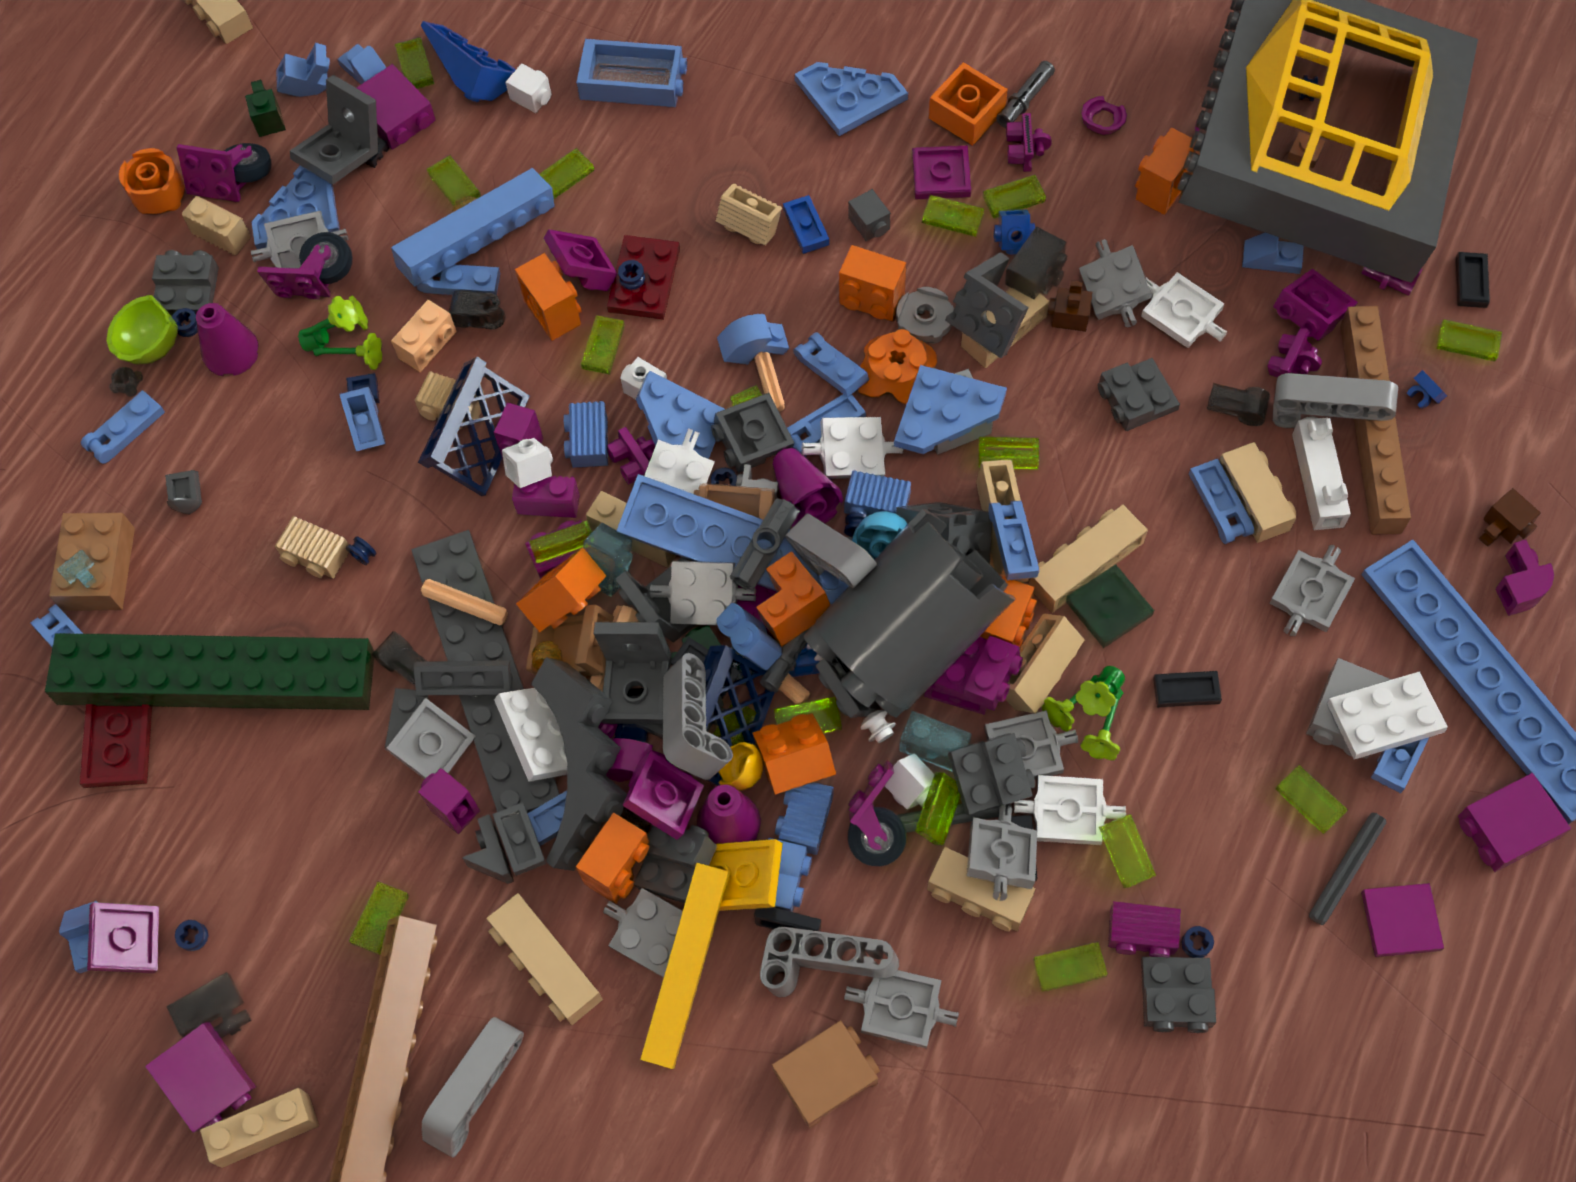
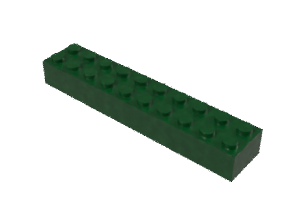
[45,633,375,710]

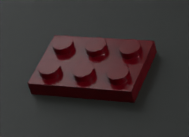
[607,235,680,320]
[80,704,152,788]

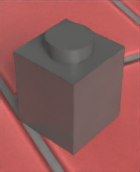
[848,189,891,242]

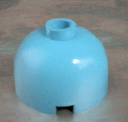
[852,511,908,559]

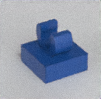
[1407,370,1447,409]

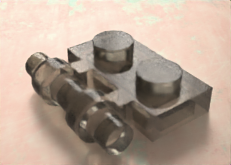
[167,972,252,1038]

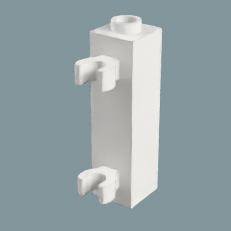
[1292,416,1351,530]

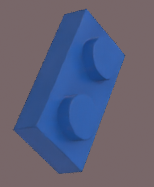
[783,195,829,254]

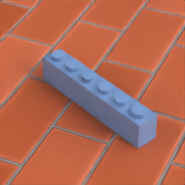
[391,168,555,287]

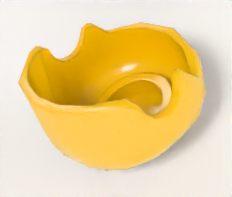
[718,742,763,791]

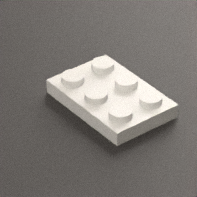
[1327,672,1448,760]
[494,688,567,782]

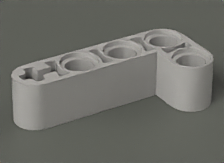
[1273,373,1398,428]
[785,513,877,588]
[663,653,733,780]
[760,927,899,997]
[422,1017,524,1158]

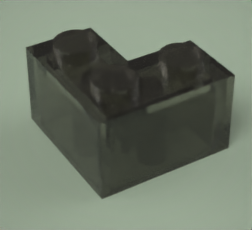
[1005,226,1068,300]

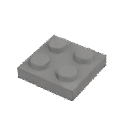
[385,698,476,779]

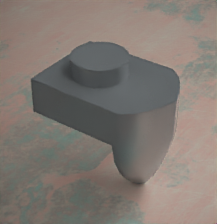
[165,470,202,515]

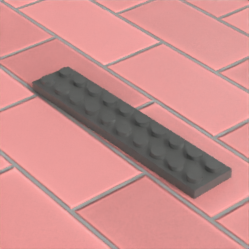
[411,530,560,813]

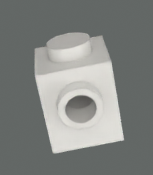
[506,63,552,113]
[620,357,667,400]
[502,438,553,488]
[885,753,941,810]

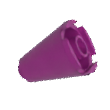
[196,303,259,376]
[772,448,844,527]
[697,785,761,844]

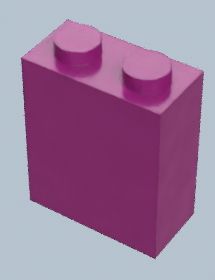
[357,64,436,150]
[1457,773,1571,872]
[145,1022,256,1133]

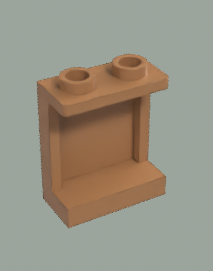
[694,483,775,520]
[526,604,614,677]
[772,1020,880,1129]

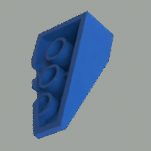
[421,21,516,102]

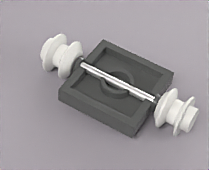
[807,645,896,743]

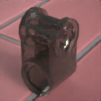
[448,290,506,330]

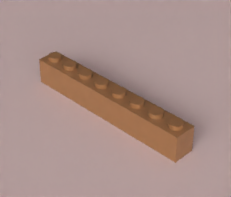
[1340,306,1411,535]
[329,915,437,1182]

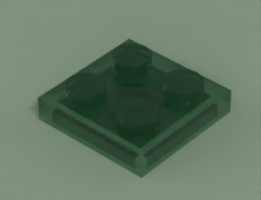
[1066,564,1155,648]

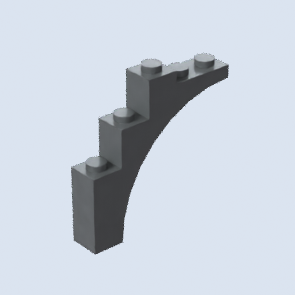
[531,657,627,871]

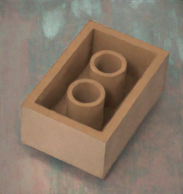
[49,513,135,611]

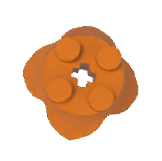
[858,329,937,405]

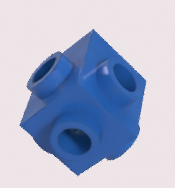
[994,209,1035,254]

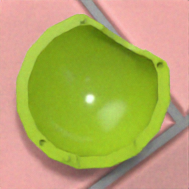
[106,295,178,365]

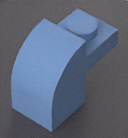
[276,43,330,97]
[717,314,789,365]

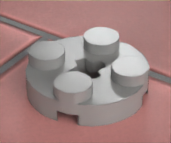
[896,287,954,344]

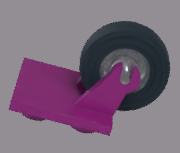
[176,143,271,202]
[257,232,353,299]
[848,760,906,866]

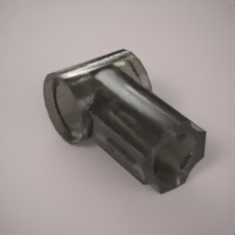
[1207,383,1270,426]
[372,631,428,687]

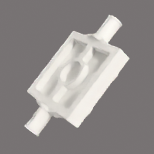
[1141,272,1227,348]
[801,417,903,479]
[644,428,715,494]
[1014,775,1126,845]

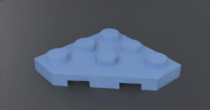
[795,62,908,136]
[251,165,340,249]
[894,365,1007,454]
[636,371,725,459]

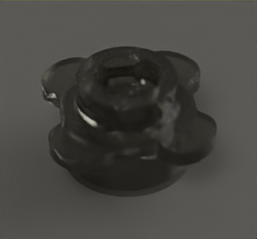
[109,367,143,397]

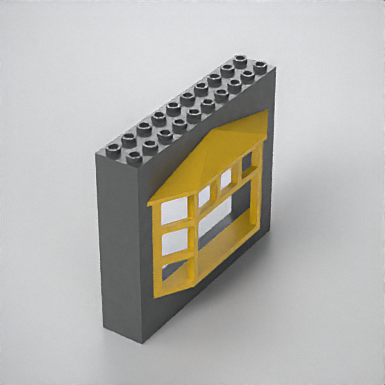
[1177,0,1478,283]

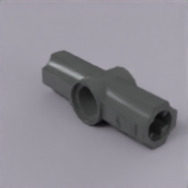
[730,498,800,591]

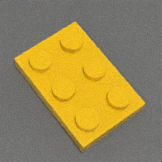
[709,839,783,911]

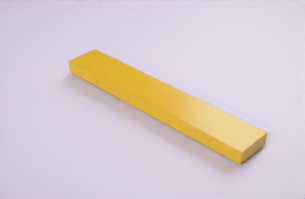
[640,863,730,1069]

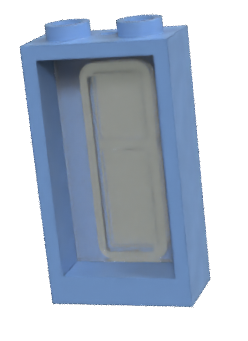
[576,39,687,107]

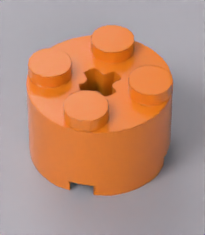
[119,148,185,214]

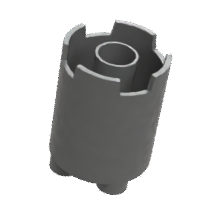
[804,509,1016,718]

